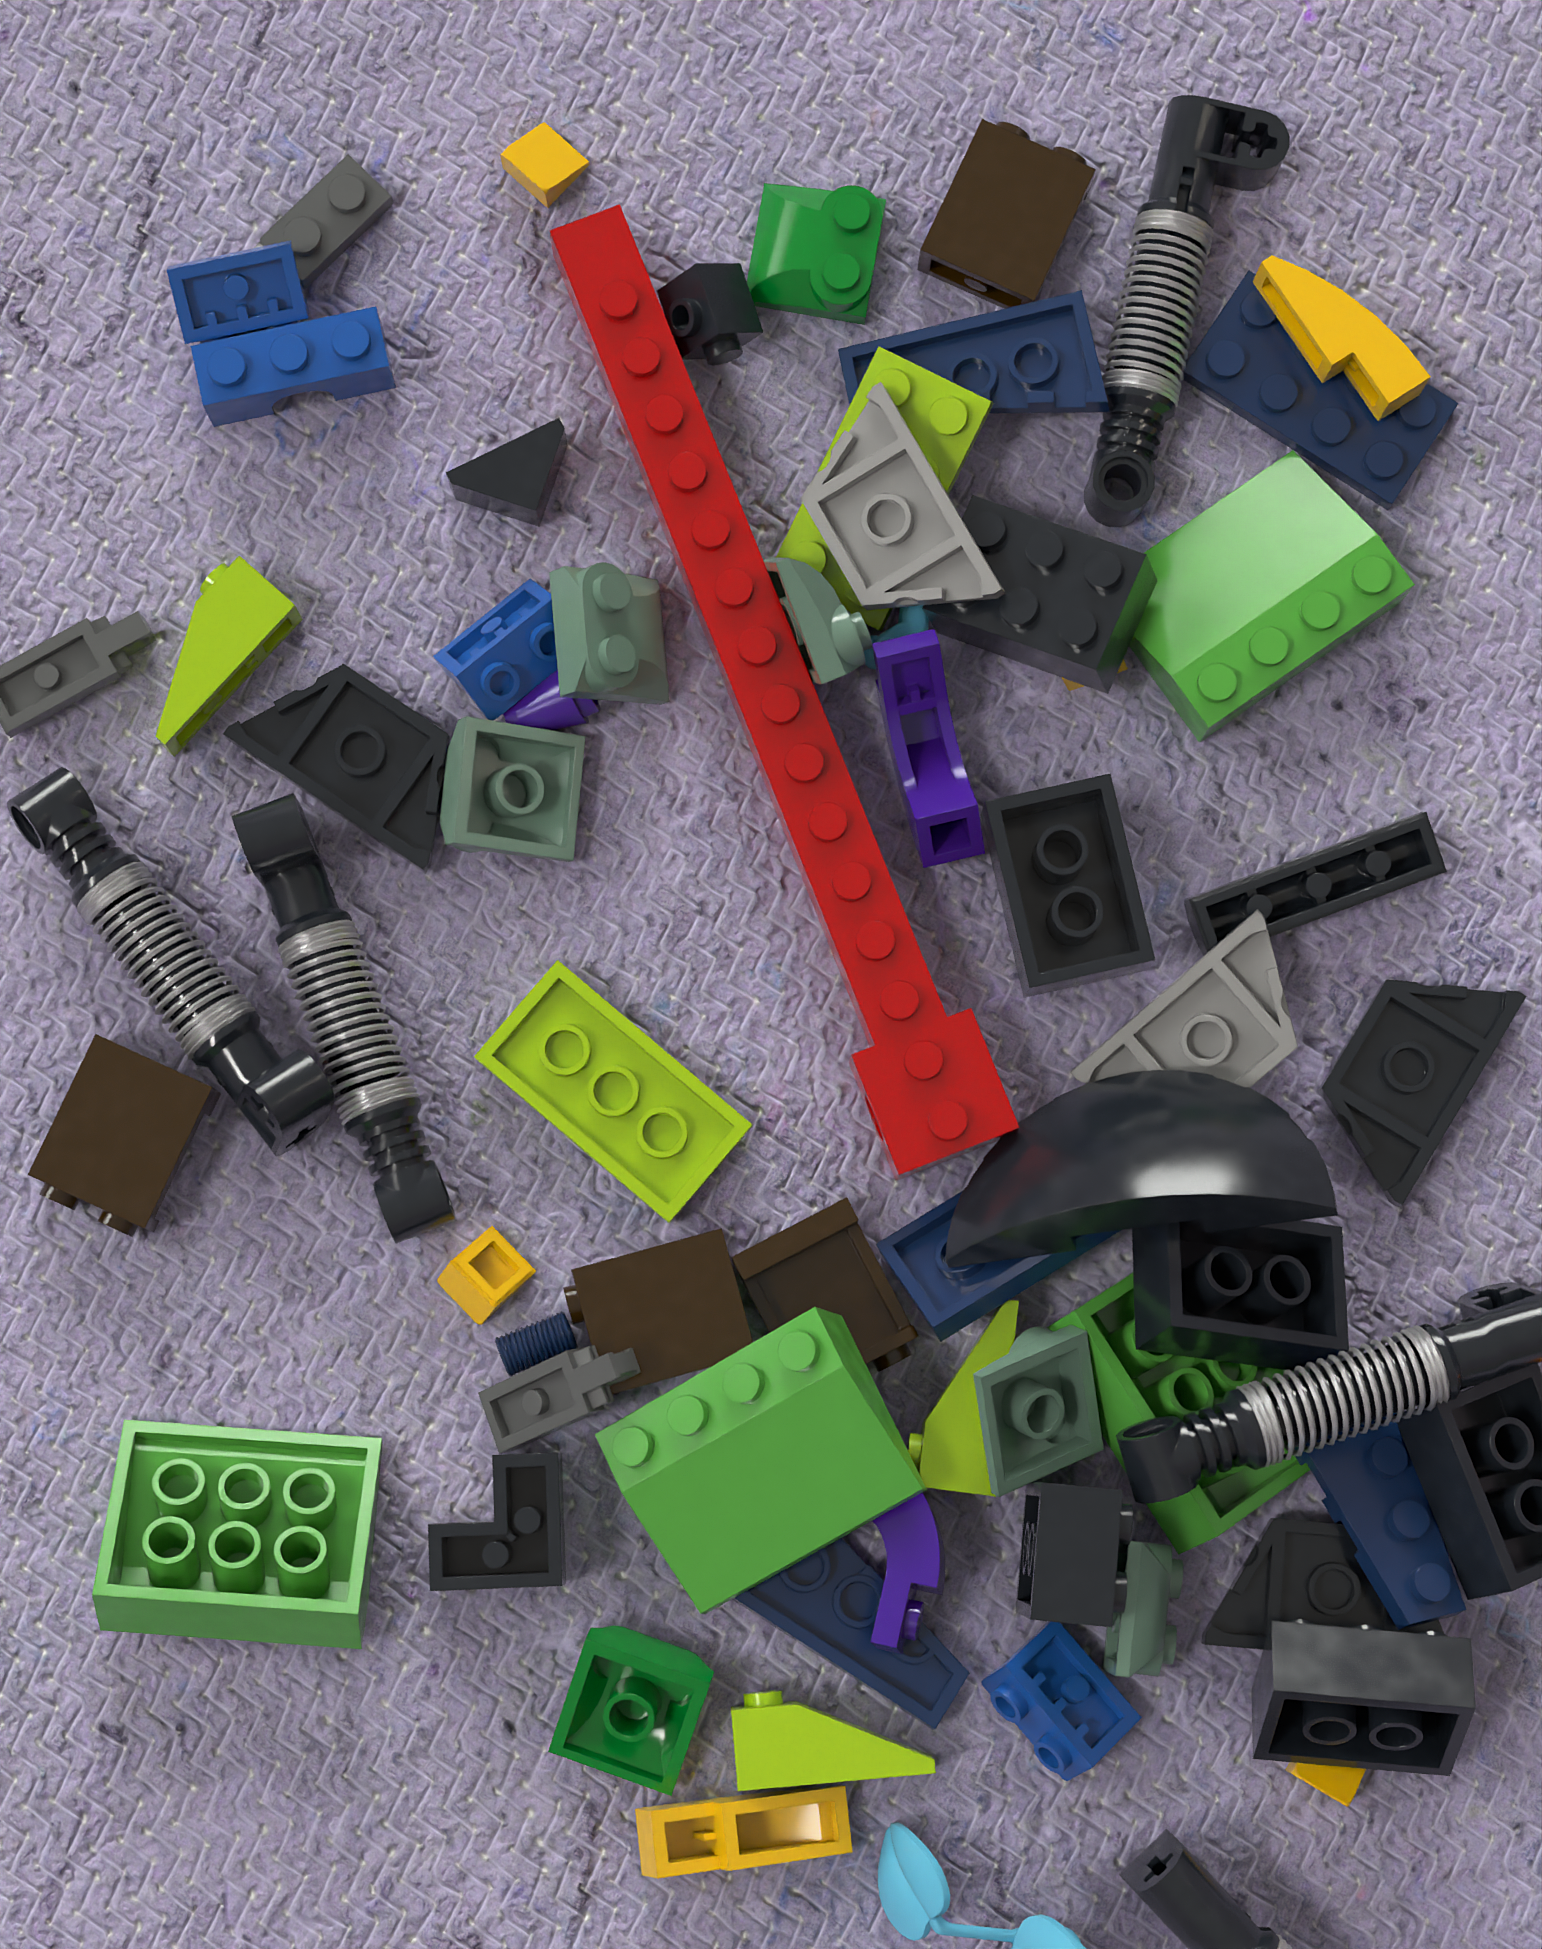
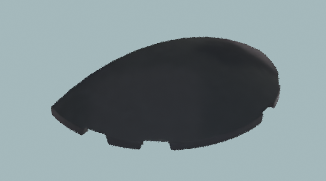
[946,1070,1338,1268]

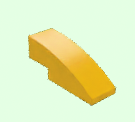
[1253,255,1431,421]
[635,1785,853,1879]

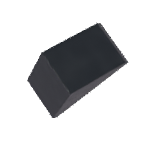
[446,418,568,527]

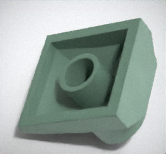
[763,557,872,684]
[549,562,669,705]
[440,716,586,862]
[973,1324,1104,1497]
[1102,1540,1183,1677]

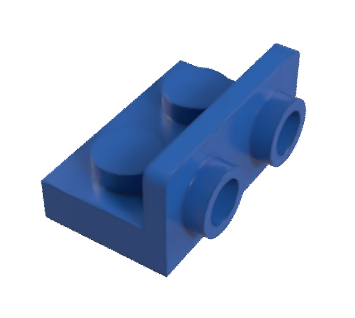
[167,240,309,344]
[433,578,558,721]
[981,1621,1142,1781]

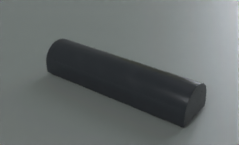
[1184,812,1447,955]

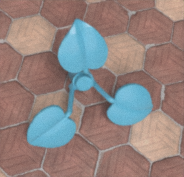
[878,1822,1087,1949]

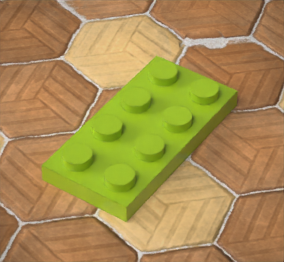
[776,346,993,631]
[474,960,753,1224]

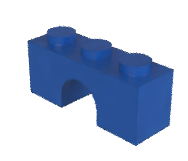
[190,306,396,427]

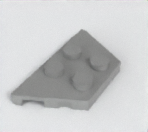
[800,382,1005,610]
[1070,909,1298,1088]

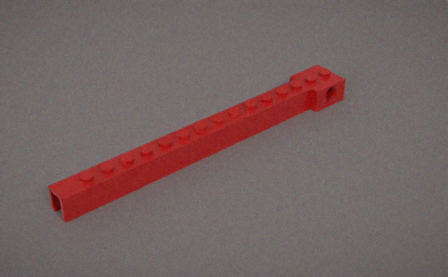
[549,204,1020,1181]

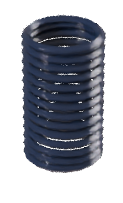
[495,1311,578,1377]

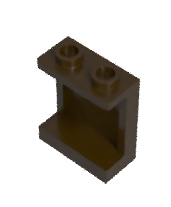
[917,119,1096,309]
[28,1034,221,1237]
[731,1197,919,1372]
[563,1228,753,1395]

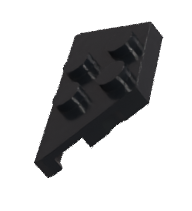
[223,664,450,874]
[1318,979,1527,1207]
[1202,1518,1444,1650]

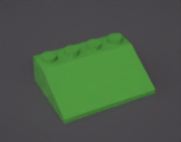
[1129,450,1415,743]
[1046,1272,1310,1555]
[595,1307,927,1614]
[92,1419,382,1649]

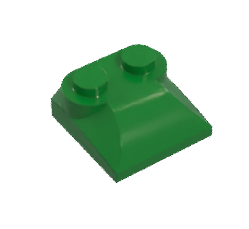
[747,183,886,325]
[548,1626,714,1796]

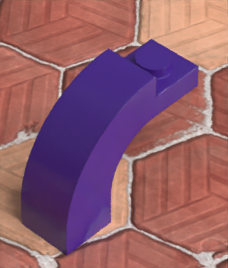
[872,629,985,868]
[871,1492,946,1655]

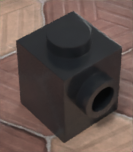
[657,263,763,366]

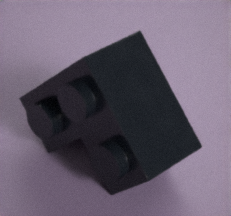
[428,1452,566,1591]

